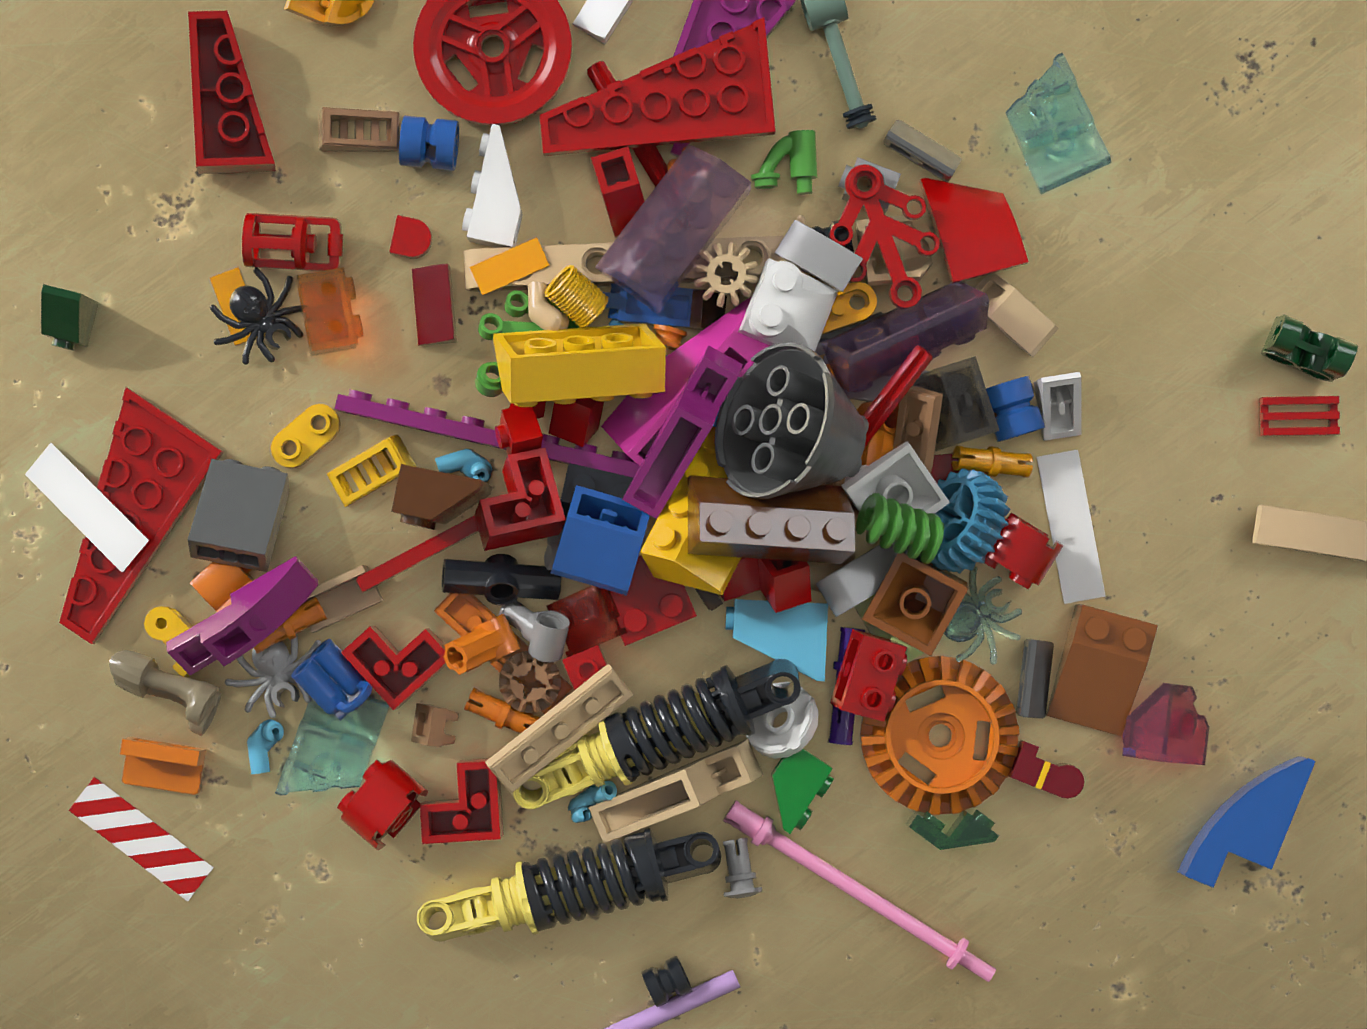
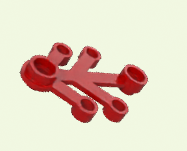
[829,164,940,309]

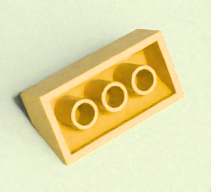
[493,323,666,407]
[640,427,741,595]

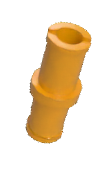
[952,445,1033,478]

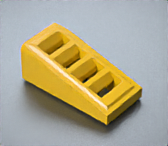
[327,434,416,507]

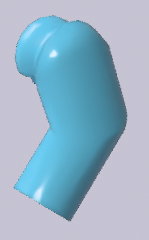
[435,449,492,482]
[247,719,284,774]
[568,781,617,823]

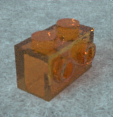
[296,267,363,356]

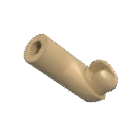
[528,282,569,331]

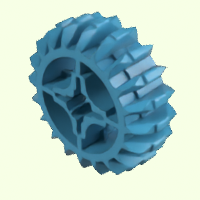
[930,468,1010,574]

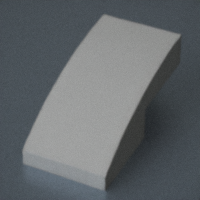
[775,220,863,293]

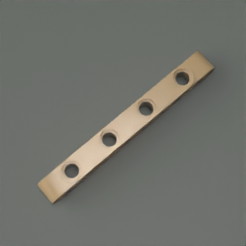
[464,236,808,292]

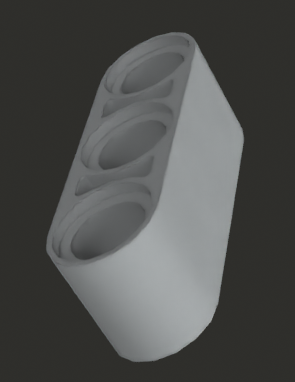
[816,544,920,617]

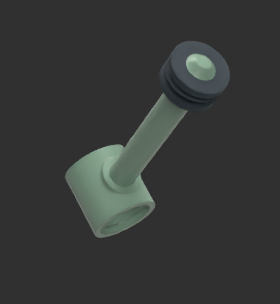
[800,0,876,129]

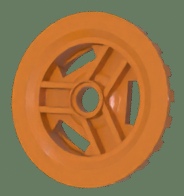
[860,656,1020,815]

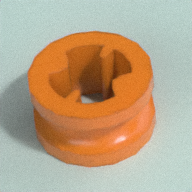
[653,324,687,351]

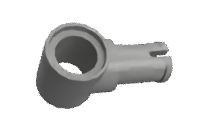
[499,600,570,662]

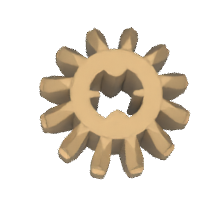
[693,241,759,307]

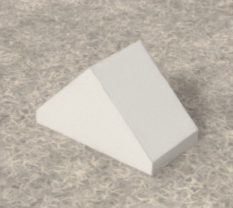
[1034,372,1081,441]

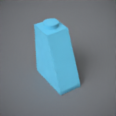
[725,599,828,682]

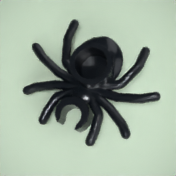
[210,268,309,365]

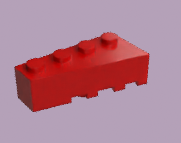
[188,10,276,174]

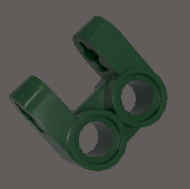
[1261,314,1358,382]

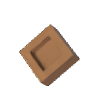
[411,703,459,747]

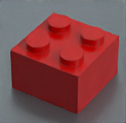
[601,555,697,646]

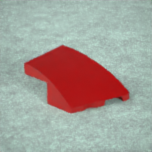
[919,178,1029,284]

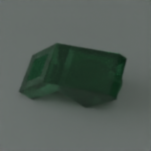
[905,809,999,850]

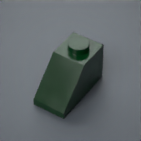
[41,284,99,351]

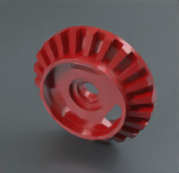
[413,0,572,126]

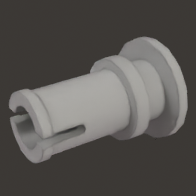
[723,838,762,899]

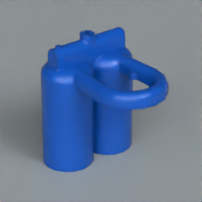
[291,639,372,721]

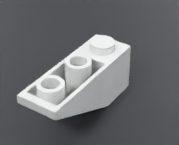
[462,124,523,248]

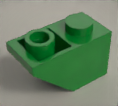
[771,749,834,834]

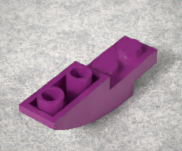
[166,556,319,675]

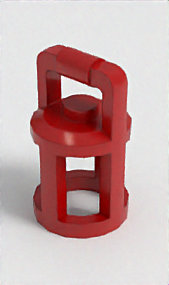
[242,213,343,272]

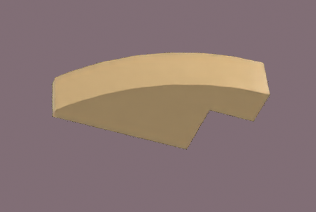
[589,739,763,843]

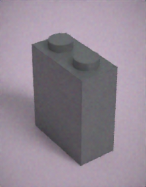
[188,459,289,572]

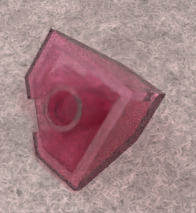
[1122,683,1209,765]

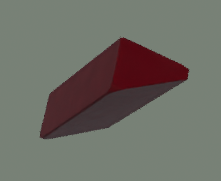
[412,263,457,346]

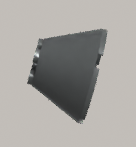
[715,342,869,499]

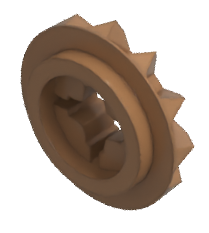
[499,651,561,713]

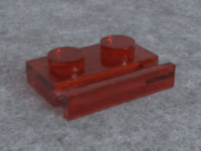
[546,586,627,657]

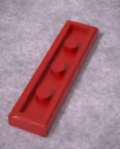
[356,516,479,593]

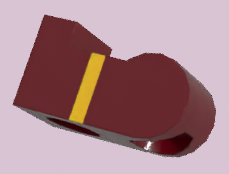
[1009,740,1085,799]

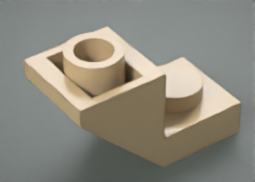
[966,273,1059,357]

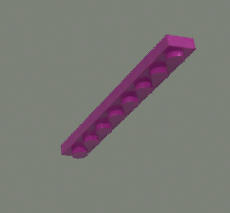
[334,389,640,478]

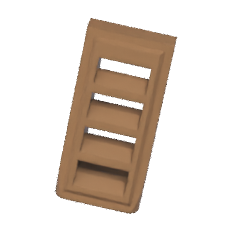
[319,107,399,151]

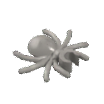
[225,634,321,718]

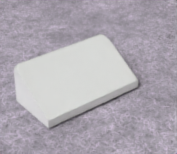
[573,0,633,45]

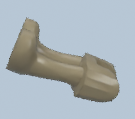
[109,650,221,736]

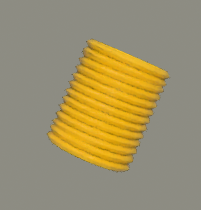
[545,265,608,328]

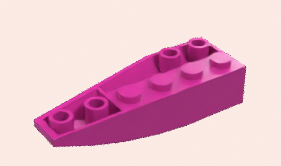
[601,296,770,466]

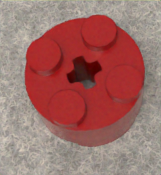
[984,513,1064,590]
[337,760,428,850]

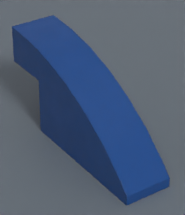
[1177,756,1316,888]

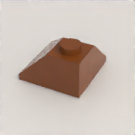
[862,552,969,656]

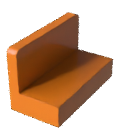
[120,737,206,795]

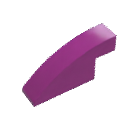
[622,345,743,519]

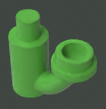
[751,130,817,195]

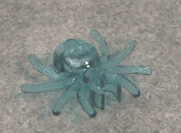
[944,566,1022,665]

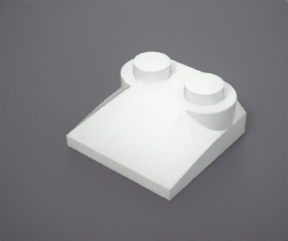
[738,258,838,352]
[841,441,950,538]

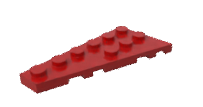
[540,17,776,156]
[59,387,224,644]

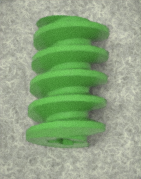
[855,493,944,564]

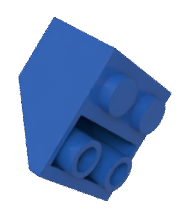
[551,485,650,595]

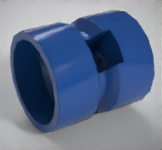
[399,115,459,171]
[981,376,1045,442]

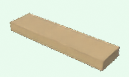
[485,664,634,794]

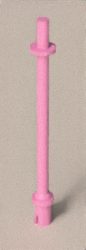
[723,800,996,982]

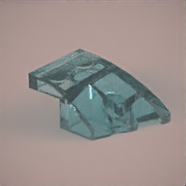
[1006,52,1112,194]
[275,696,390,796]

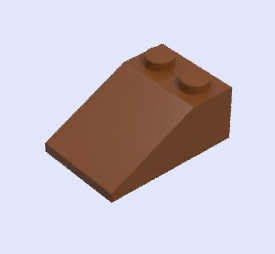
[1046,604,1158,736]

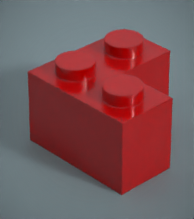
[474,448,566,551]
[720,558,812,613]
[341,626,447,710]
[420,758,504,844]

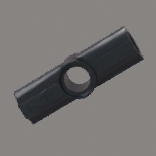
[441,554,562,606]

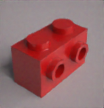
[830,629,907,722]

